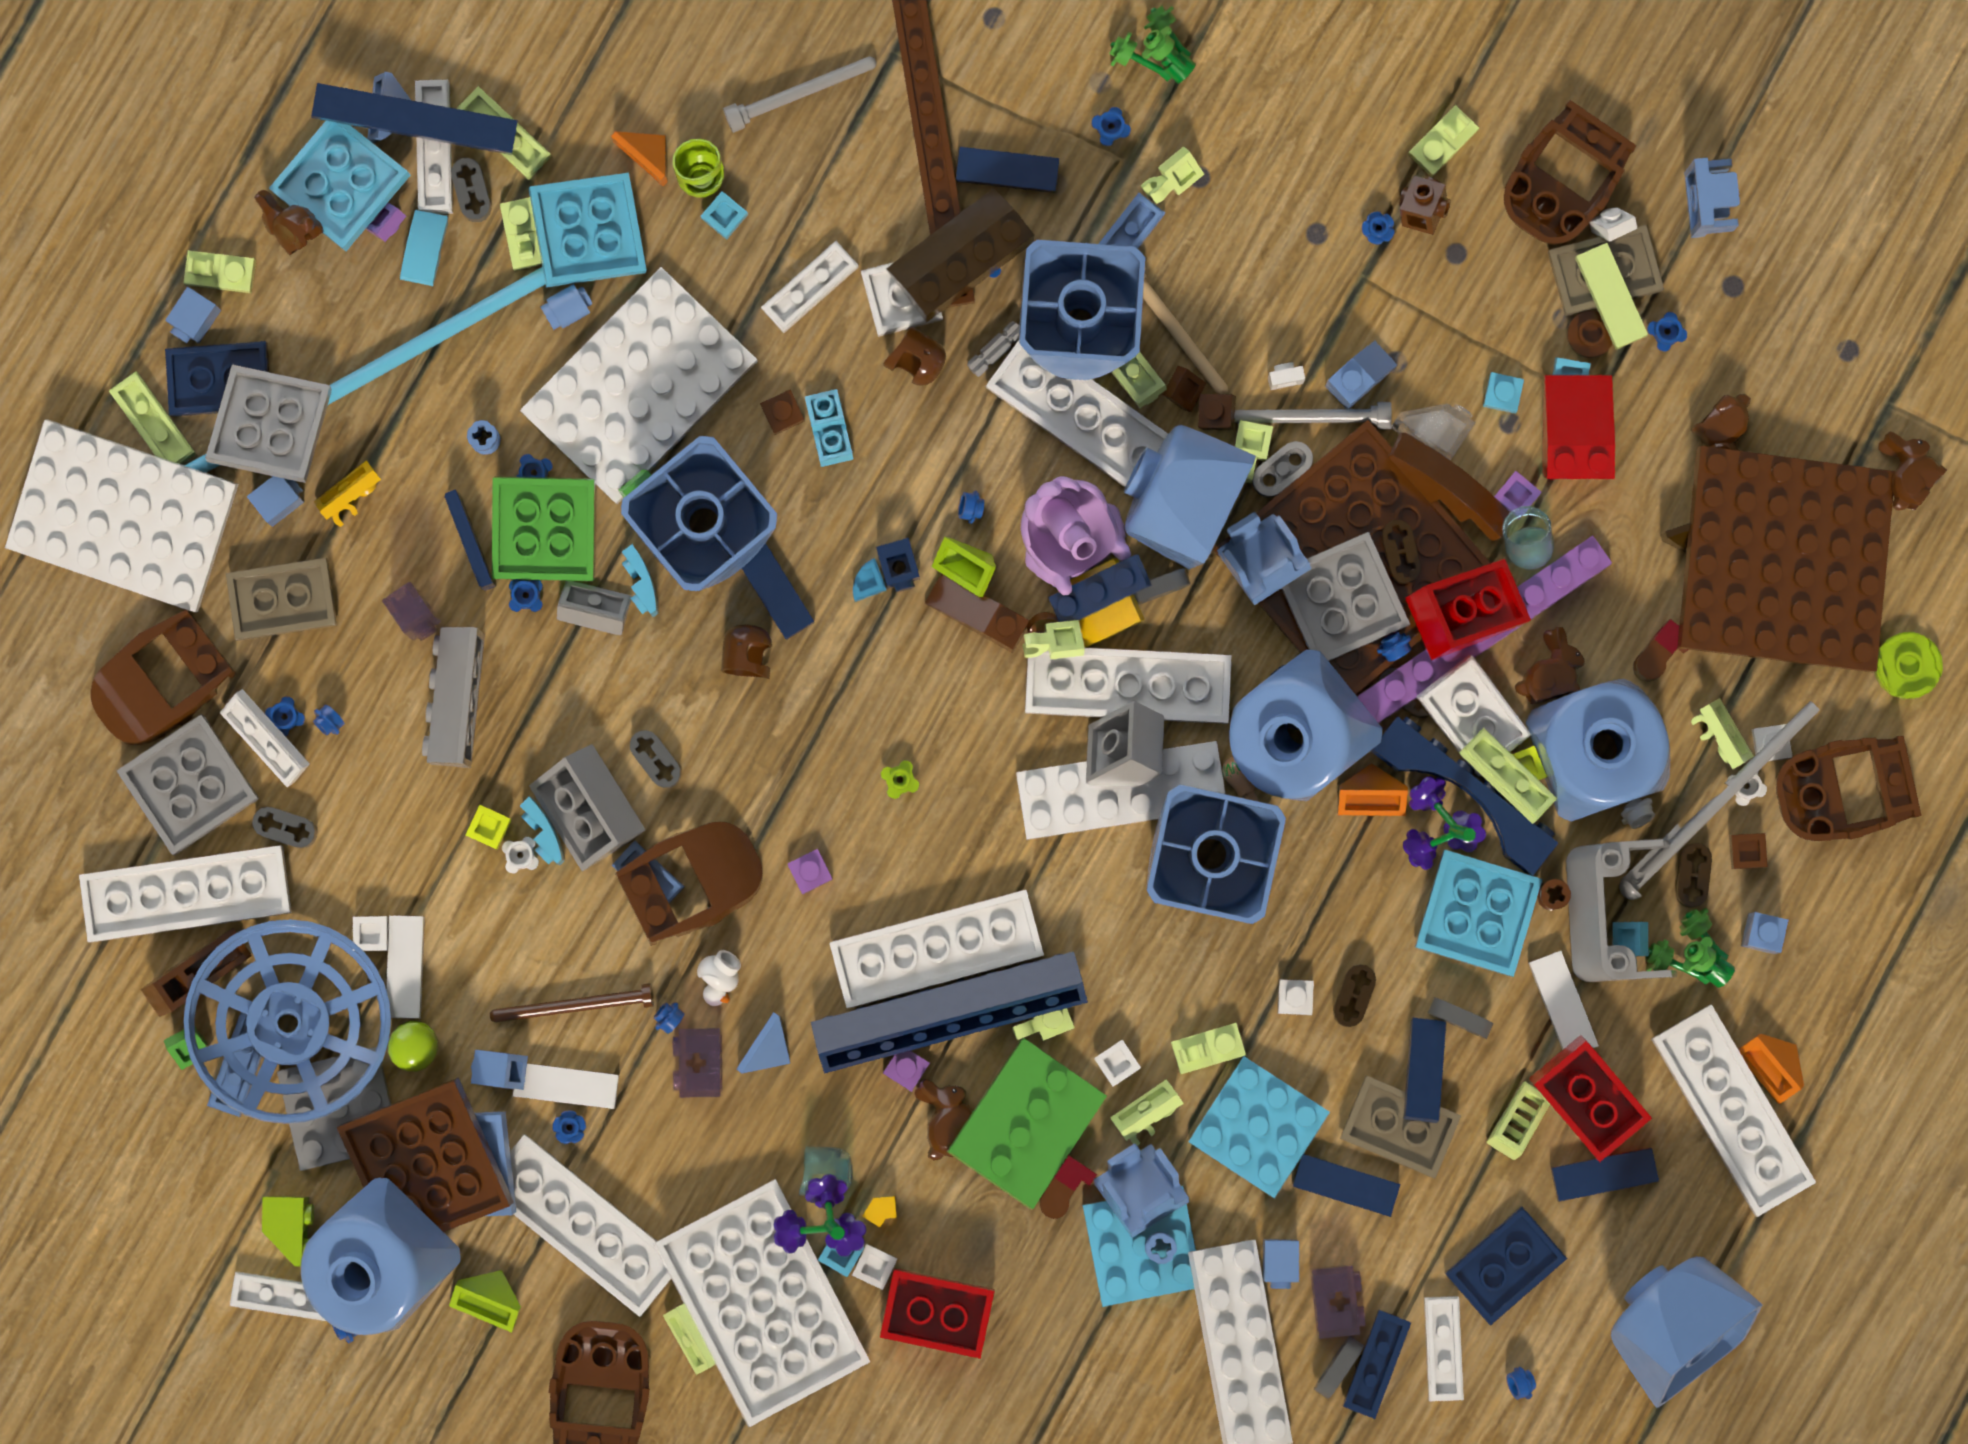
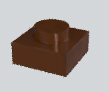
[1162,366,1207,412]
[760,389,805,435]
[1198,394,1236,430]
[1729,833,1768,869]

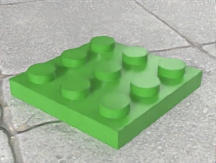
[492,476,595,581]

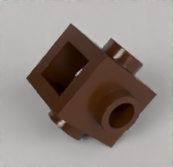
[1399,176,1451,235]

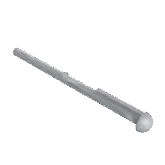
[1619,701,1820,900]

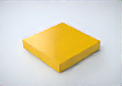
[1058,558,1145,648]

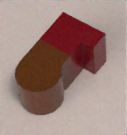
[1633,619,1689,682]
[1040,1155,1097,1219]

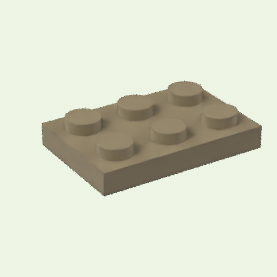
[1547,225,1664,316]
[226,558,337,641]
[1340,1076,1461,1179]

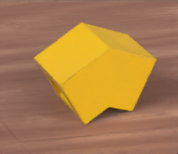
[862,1196,897,1227]

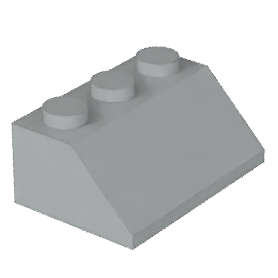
[529,744,645,871]

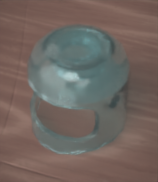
[1503,506,1554,570]
[799,1146,853,1196]

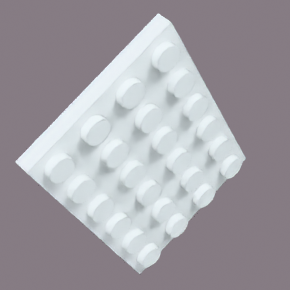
[520,267,758,504]
[5,420,239,612]
[653,1179,870,1427]

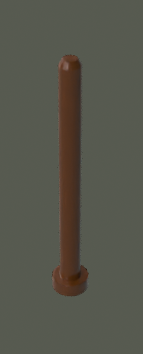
[490,983,654,1023]

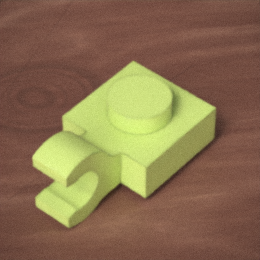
[1141,146,1204,204]
[1235,420,1273,484]
[1022,620,1085,659]
[1012,1008,1075,1041]

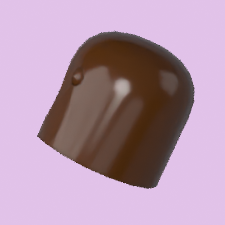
[883,326,946,386]
[721,624,772,679]

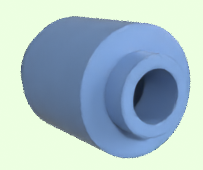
[540,284,593,330]

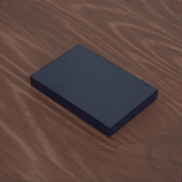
[165,341,269,417]
[1445,1206,1568,1326]

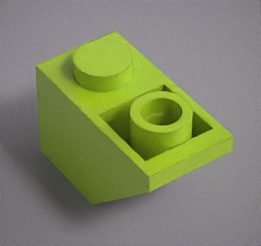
[262,1196,314,1267]

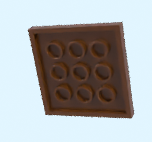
[337,1077,514,1232]

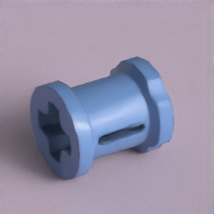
[467,420,501,455]
[1145,1232,1177,1264]

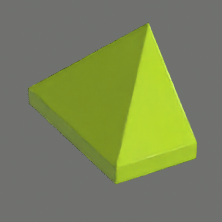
[931,537,996,597]
[449,1270,521,1333]

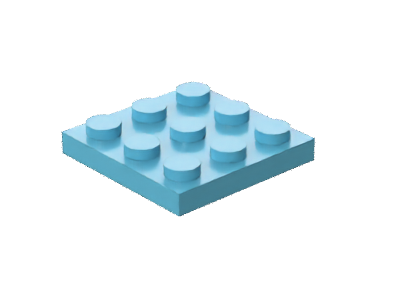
[269,121,411,252]
[529,173,647,288]
[1415,850,1542,977]
[1188,1056,1330,1199]
[1082,1186,1196,1307]

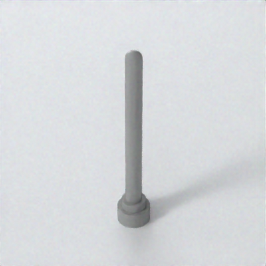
[723,56,877,133]
[1234,402,1392,429]

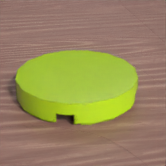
[1875,632,1943,700]

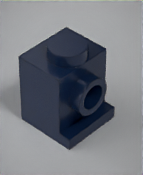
[876,538,920,592]

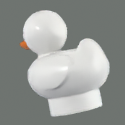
[697,950,741,1006]

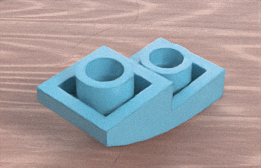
[400,210,448,286]
[805,389,854,467]
[622,544,659,617]
[520,796,565,865]

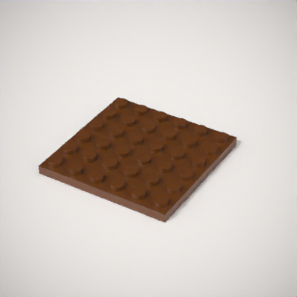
[1213,420,1490,695]
[1677,446,1895,672]

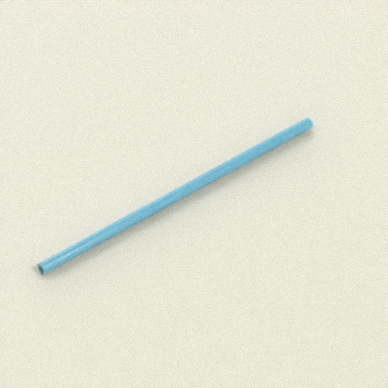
[185,267,545,473]

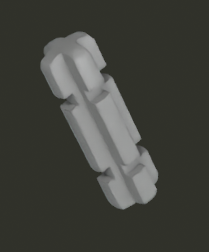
[967,321,1019,377]

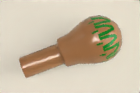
[1222,756,1259,802]

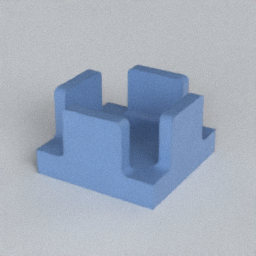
[1684,158,1740,238]
[1217,512,1311,605]
[1094,1144,1189,1237]

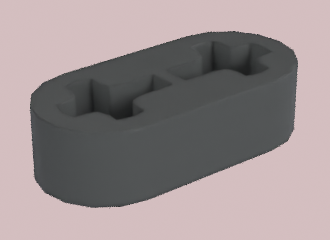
[451,158,492,222]
[1134,569,1191,605]
[630,730,681,788]
[252,807,317,848]
[1428,997,1494,1039]
[1314,1336,1364,1399]

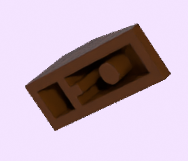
[925,574,1030,653]
[141,928,252,1017]

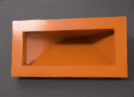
[611,131,668,187]
[1338,763,1408,816]
[1738,1034,1804,1104]

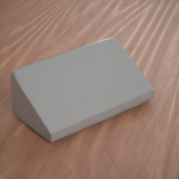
[557,580,632,635]

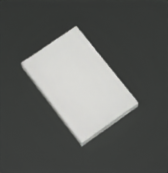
[1416,655,1531,777]

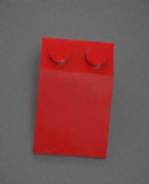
[1542,375,1616,479]
[1405,559,1531,660]

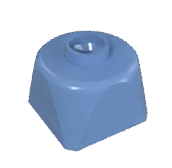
[1019,240,1145,380]
[1124,425,1256,569]
[621,436,777,591]
[1229,649,1382,801]
[1526,679,1671,822]
[1147,785,1286,924]
[301,1178,460,1335]
[1611,1256,1763,1408]

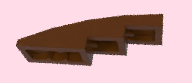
[1388,432,1512,541]

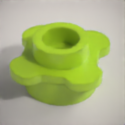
[881,760,919,799]

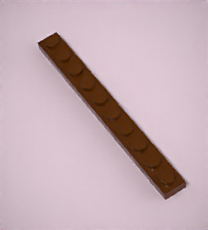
[892,0,975,308]

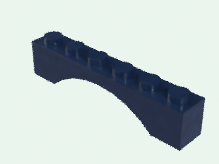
[1371,716,1558,876]

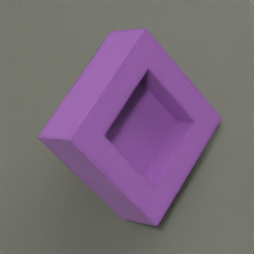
[366,203,406,242]
[1494,471,1542,519]
[787,849,833,895]
[883,1051,930,1092]

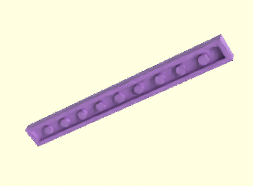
[1357,536,1612,723]

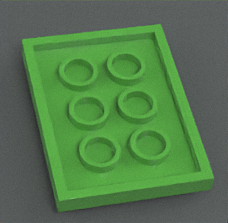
[947,1038,1107,1210]

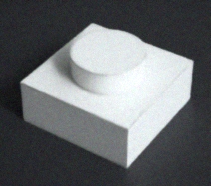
[1589,208,1637,242]
[1268,363,1305,390]
[1751,724,1792,761]
[353,916,389,951]
[1277,979,1314,1015]
[1094,1040,1141,1087]
[852,1244,898,1290]

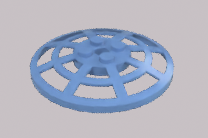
[184,919,391,1124]

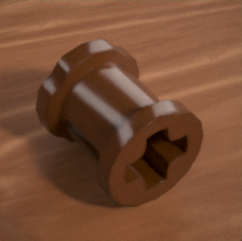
[1537,879,1571,911]

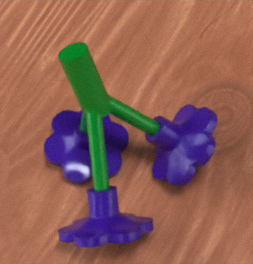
[1403,776,1486,870]
[773,1174,867,1257]

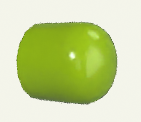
[673,139,724,198]
[388,1021,438,1072]

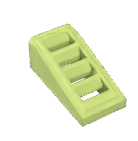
[1487,1081,1550,1160]

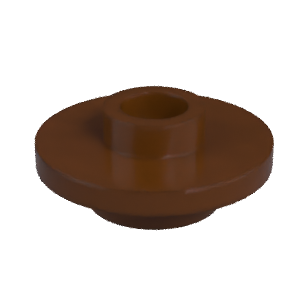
[1567,311,1613,358]

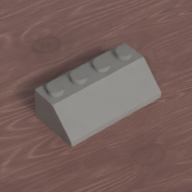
[422,627,485,768]

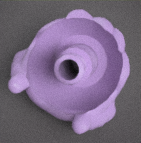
[1020,476,1131,595]

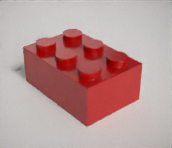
[1529,1035,1652,1162]
[880,1268,995,1359]

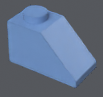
[1325,341,1397,409]

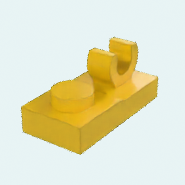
[314,460,381,527]

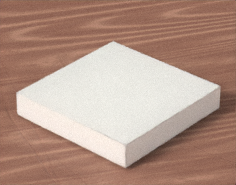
[861,262,943,337]

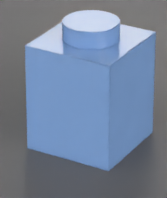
[165,287,221,343]
[247,476,304,527]
[1741,912,1788,954]
[471,1049,528,1090]
[1263,1239,1299,1289]

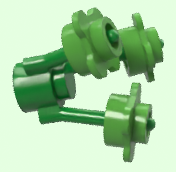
[1109,5,1196,84]
[1645,908,1735,988]

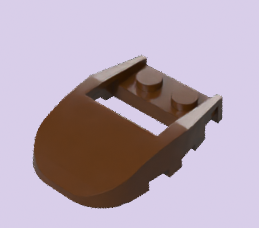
[1504,100,1637,244]
[91,610,236,746]
[1776,736,1921,841]
[615,821,763,946]
[548,1321,650,1444]

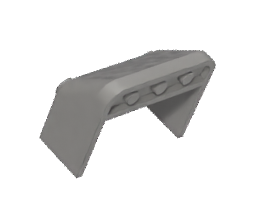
[1566,839,1677,982]

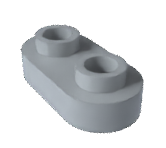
[1252,441,1313,498]

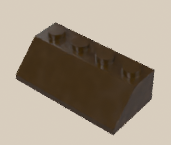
[886,188,1034,323]

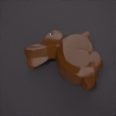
[254,190,324,256]
[1691,394,1751,451]
[1878,431,1947,511]
[1515,627,1585,704]
[915,1079,973,1161]

